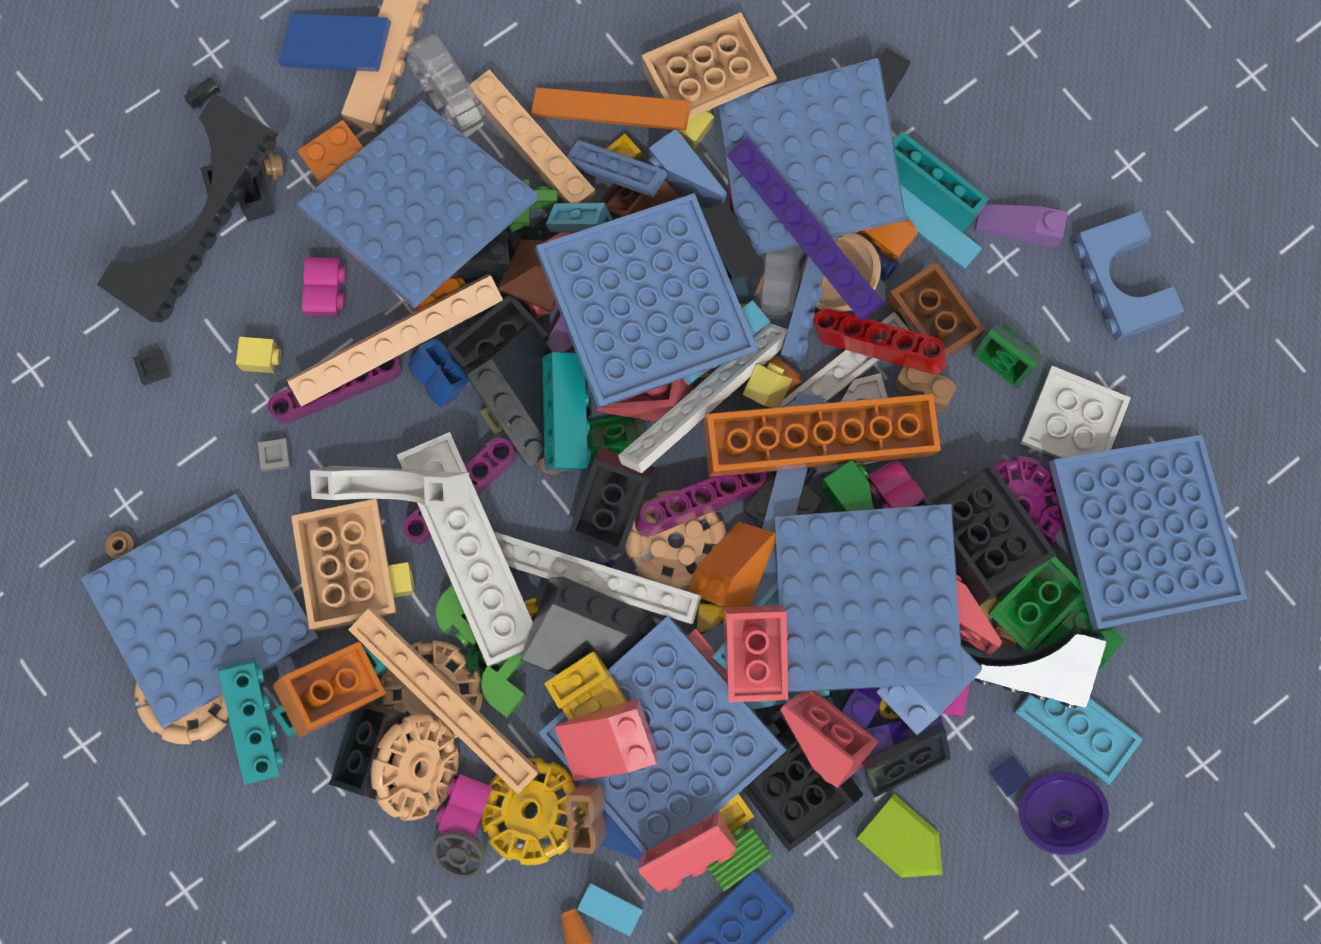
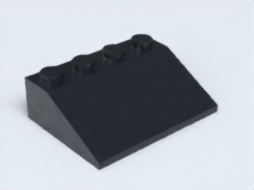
[461,321,592,467]
[917,460,1057,606]
[520,576,664,675]
[743,709,864,852]

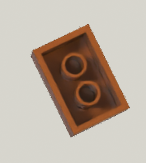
[886,262,985,359]

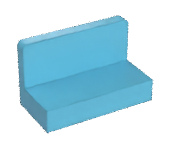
[546,203,612,232]
[577,882,643,936]

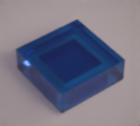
[989,756,1031,797]

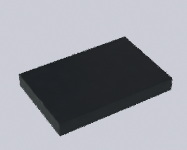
[862,723,951,797]

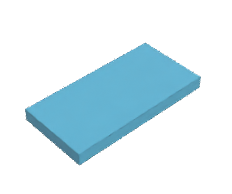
[1014,692,1143,785]

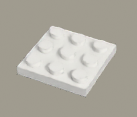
[1020,366,1131,459]

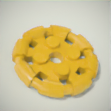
[481,758,584,865]

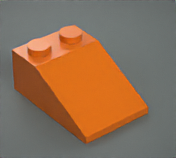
[687,522,776,607]
[273,641,386,738]

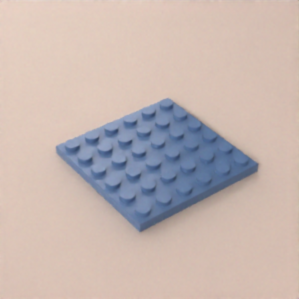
[719,58,906,255]
[297,100,538,308]
[535,193,758,409]
[1049,435,1248,631]
[81,494,320,729]
[775,504,964,692]
[538,616,787,853]

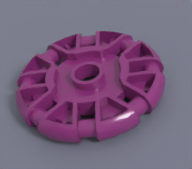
[993,456,1064,546]

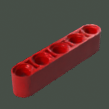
[813,309,947,374]

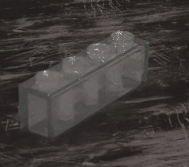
[406,32,488,133]
[760,245,805,319]

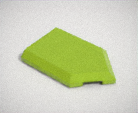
[856,794,943,878]

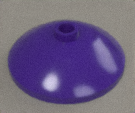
[1019,772,1109,855]

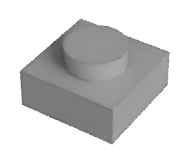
[258,438,291,472]

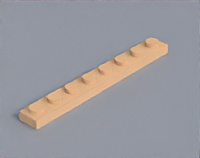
[287,273,503,406]
[349,607,540,794]

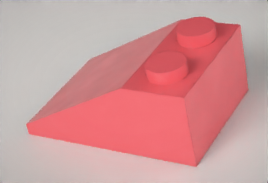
[596,379,694,422]
[956,575,1002,657]
[723,605,788,702]
[781,691,879,788]
[554,698,658,781]

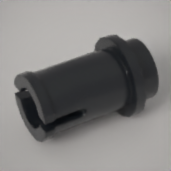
[183,77,221,110]

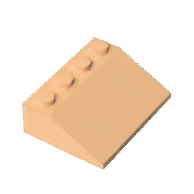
[642,12,777,118]
[291,499,396,633]

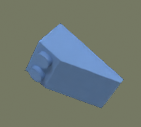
[648,129,727,208]
[876,646,983,735]

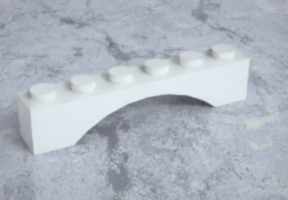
[310,465,471,507]

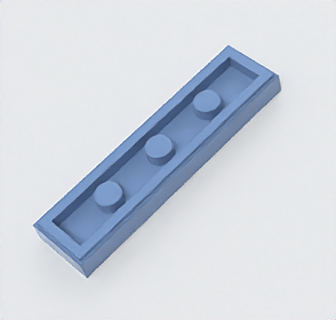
[567,139,667,197]

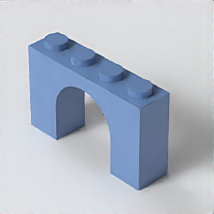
[1073,211,1185,341]

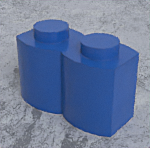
[408,339,468,407]

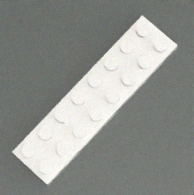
[397,432,533,667]

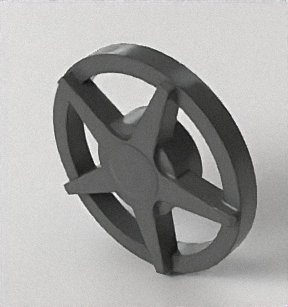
[432,831,486,879]

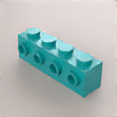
[893,131,989,232]
[542,352,591,471]
[217,657,283,785]

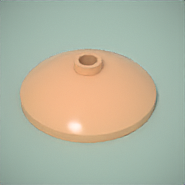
[801,233,881,313]

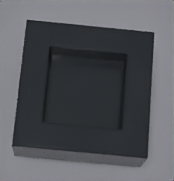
[133,348,171,386]

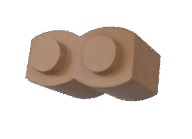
[893,366,957,413]
[566,784,606,854]

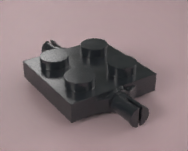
[744,467,823,529]

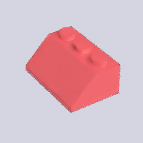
[638,811,737,892]

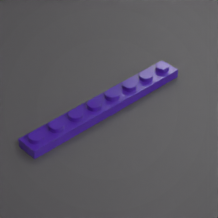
[727,137,884,321]

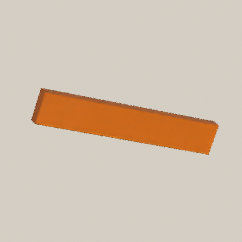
[531,87,691,131]

